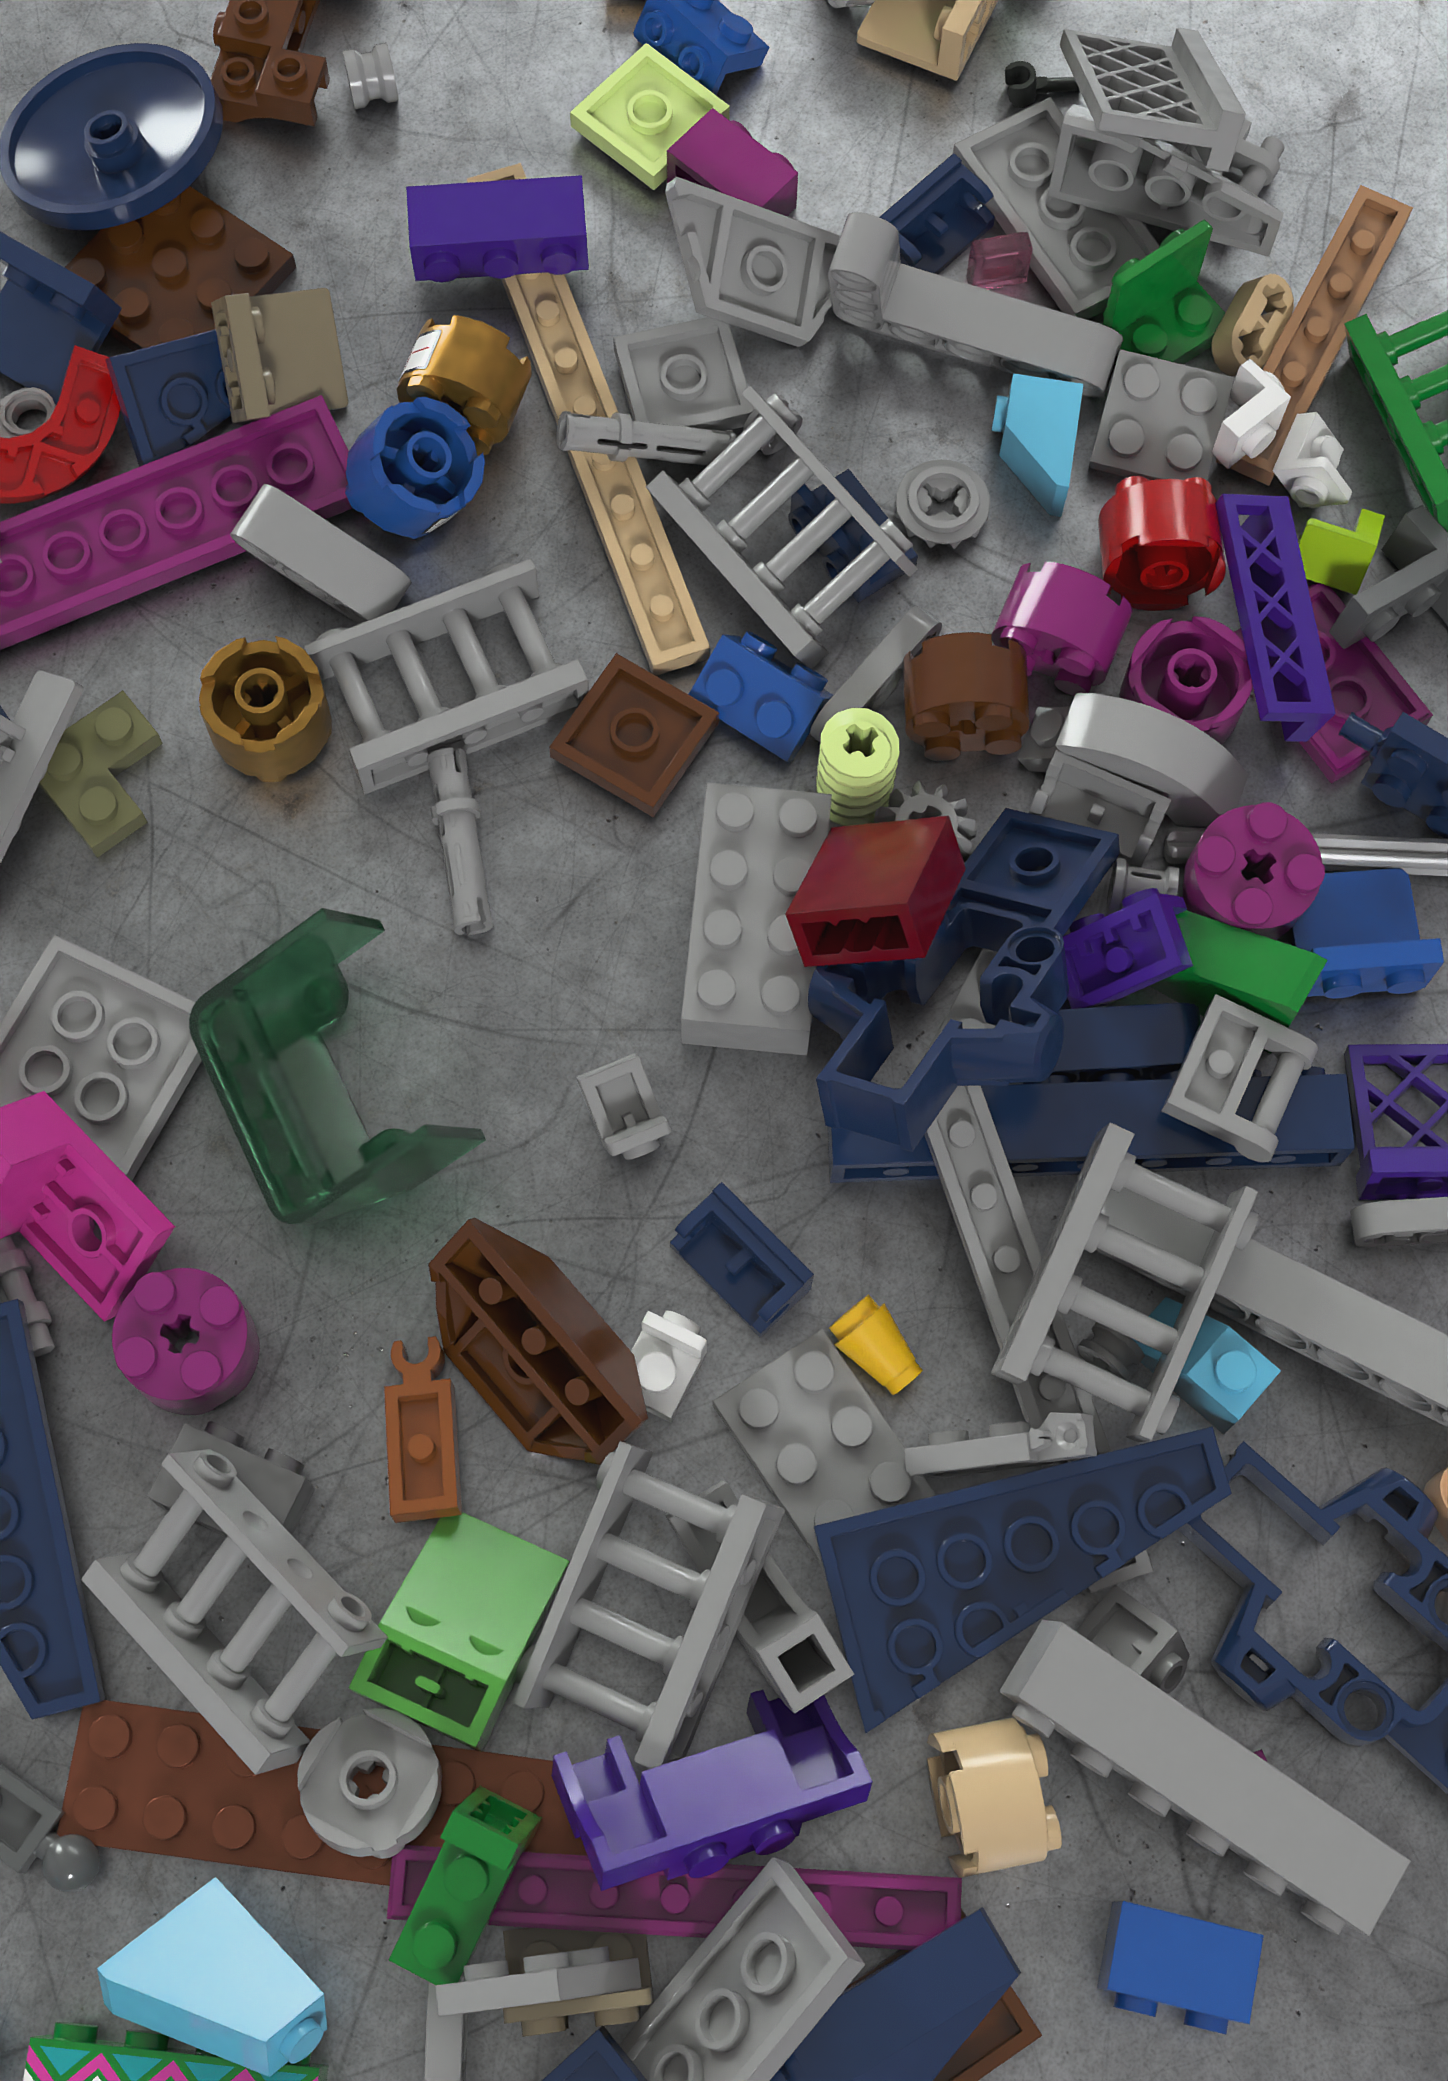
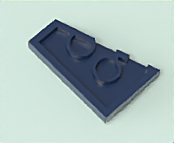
[105,329,231,467]

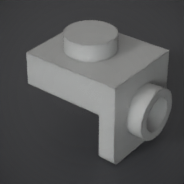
[576,1053,672,1160]

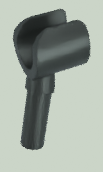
[1005,61,1080,108]

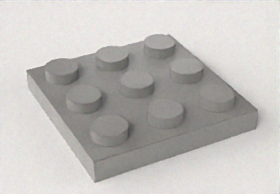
[0,935,224,1181]

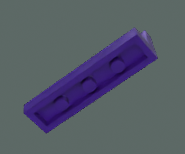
[1215,494,1336,742]

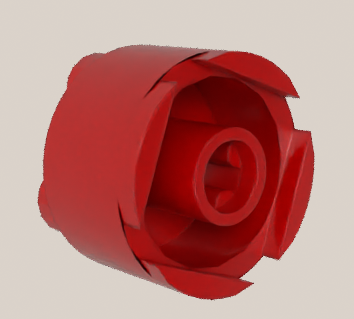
[1098,476,1226,611]

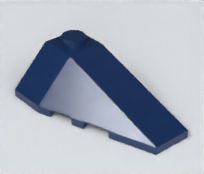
[770,1907,1021,2081]

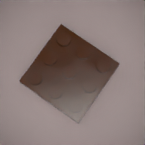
[65,186,296,351]

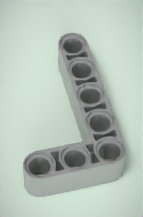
[828,212,1123,398]

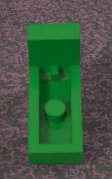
[389,1786,542,1985]

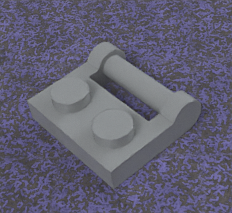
[1161,994,1318,1162]

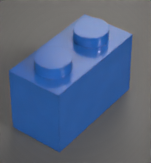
[1097,1901,1264,2035]

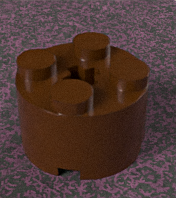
[903,632,1030,761]

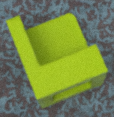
[1298,508,1385,595]

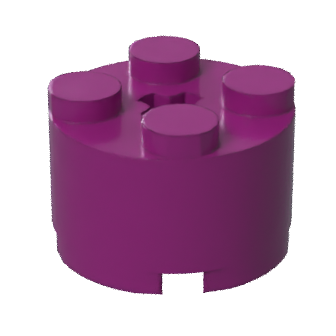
[992,562,1133,696]
[1119,616,1253,745]
[1182,802,1325,940]
[112,1268,260,1415]

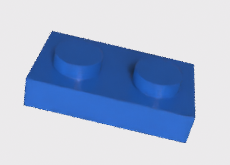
[633,0,770,95]
[688,631,833,762]

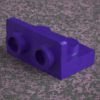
[1063,888,1193,1009]

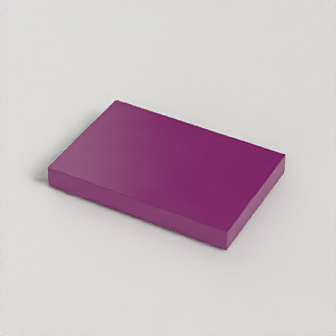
[1234,582,1433,784]

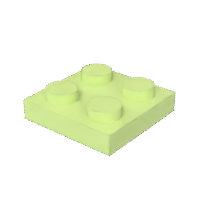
[570,43,730,190]

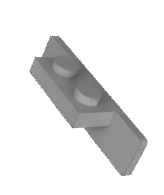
[0,670,83,864]

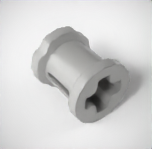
[1106,857,1179,914]

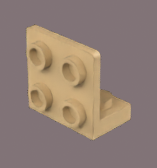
[857,0,998,81]

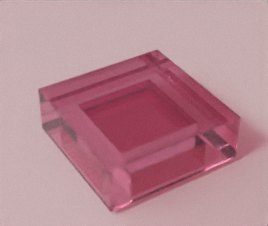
[966,232,1033,290]

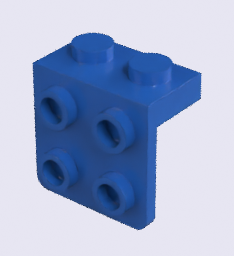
[1290,868,1444,999]

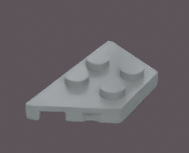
[665,177,840,347]

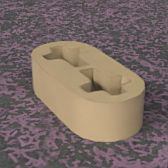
[1212,274,1294,376]

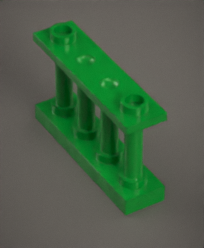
[1344,310,1448,533]

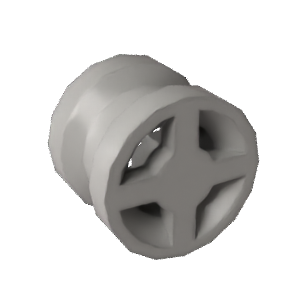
[342,42,399,109]

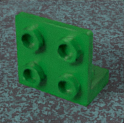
[1102,219,1226,365]

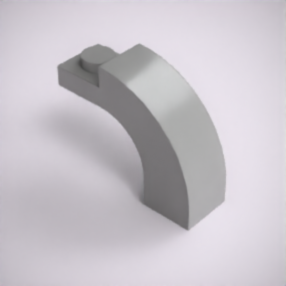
[1017,693,1249,827]
[666,1480,854,1713]

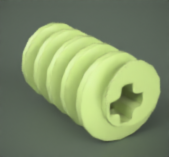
[816,708,900,826]

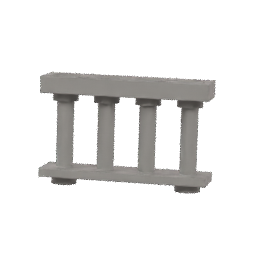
[646,385,918,669]
[304,559,589,795]
[991,1123,1259,1443]
[512,1441,785,1769]
[81,1449,388,1775]

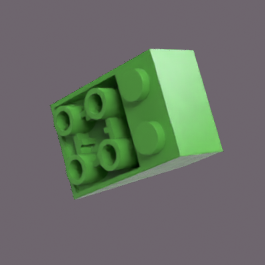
[348,1512,570,1752]

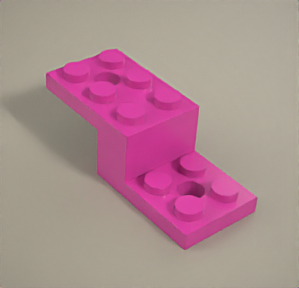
[0,1091,175,1322]

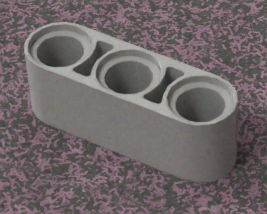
[230,484,412,624]

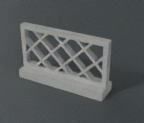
[1059,27,1246,172]

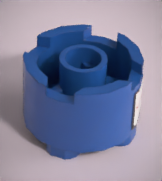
[345,397,485,539]

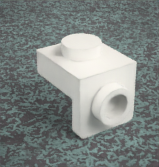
[1211,359,1291,469]

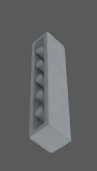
[999,1619,1411,1936]

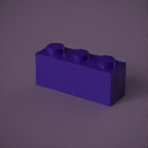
[406,175,589,283]

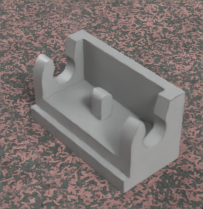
[1029,750,1171,867]

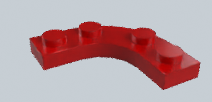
[0,345,121,504]

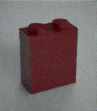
[785,816,966,967]

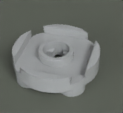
[297,1708,442,1859]

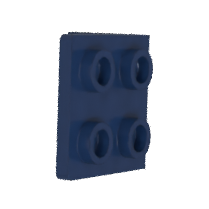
[0,231,122,405]

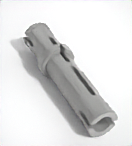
[556,411,736,466]
[427,748,494,935]

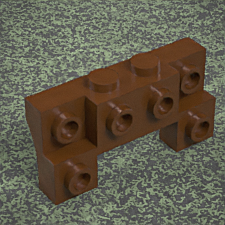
[210,0,330,126]

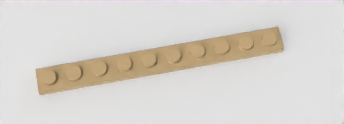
[467,163,711,676]

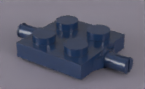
[1338,712,1448,839]

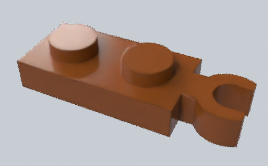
[384,1336,462,1523]

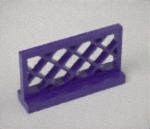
[1344,1044,1448,1200]

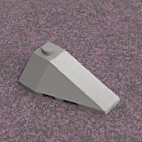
[1048,104,1284,257]

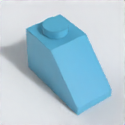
[991,373,1083,517]
[1131,1297,1281,1434]

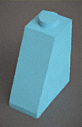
[97,1877,327,2077]

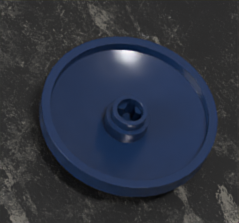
[0,43,223,230]

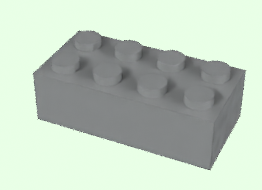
[681,783,832,1056]

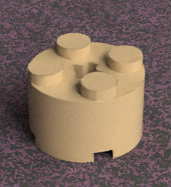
[927,1718,1062,1878]

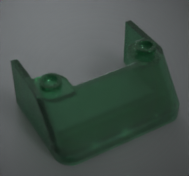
[189,908,486,1225]

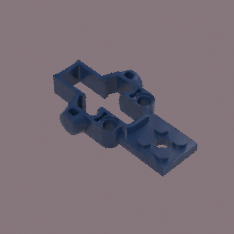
[808,808,1120,1152]
[1178,1441,1448,1794]

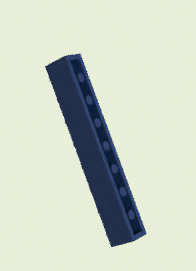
[827,1066,1355,1183]

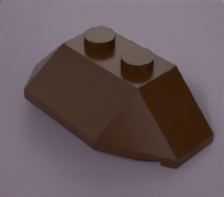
[428,1218,648,1465]

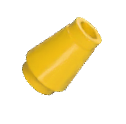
[829,1294,923,1395]

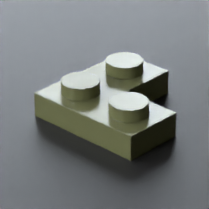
[39,690,163,858]

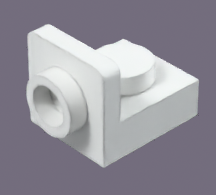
[1272,412,1352,508]
[631,1310,707,1423]

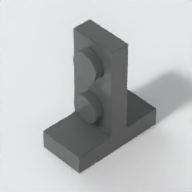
[1329,505,1448,649]

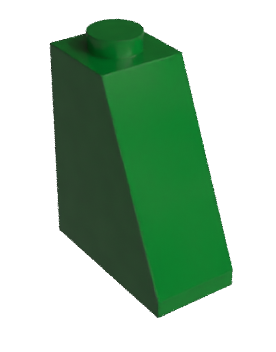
[1149,911,1328,1054]

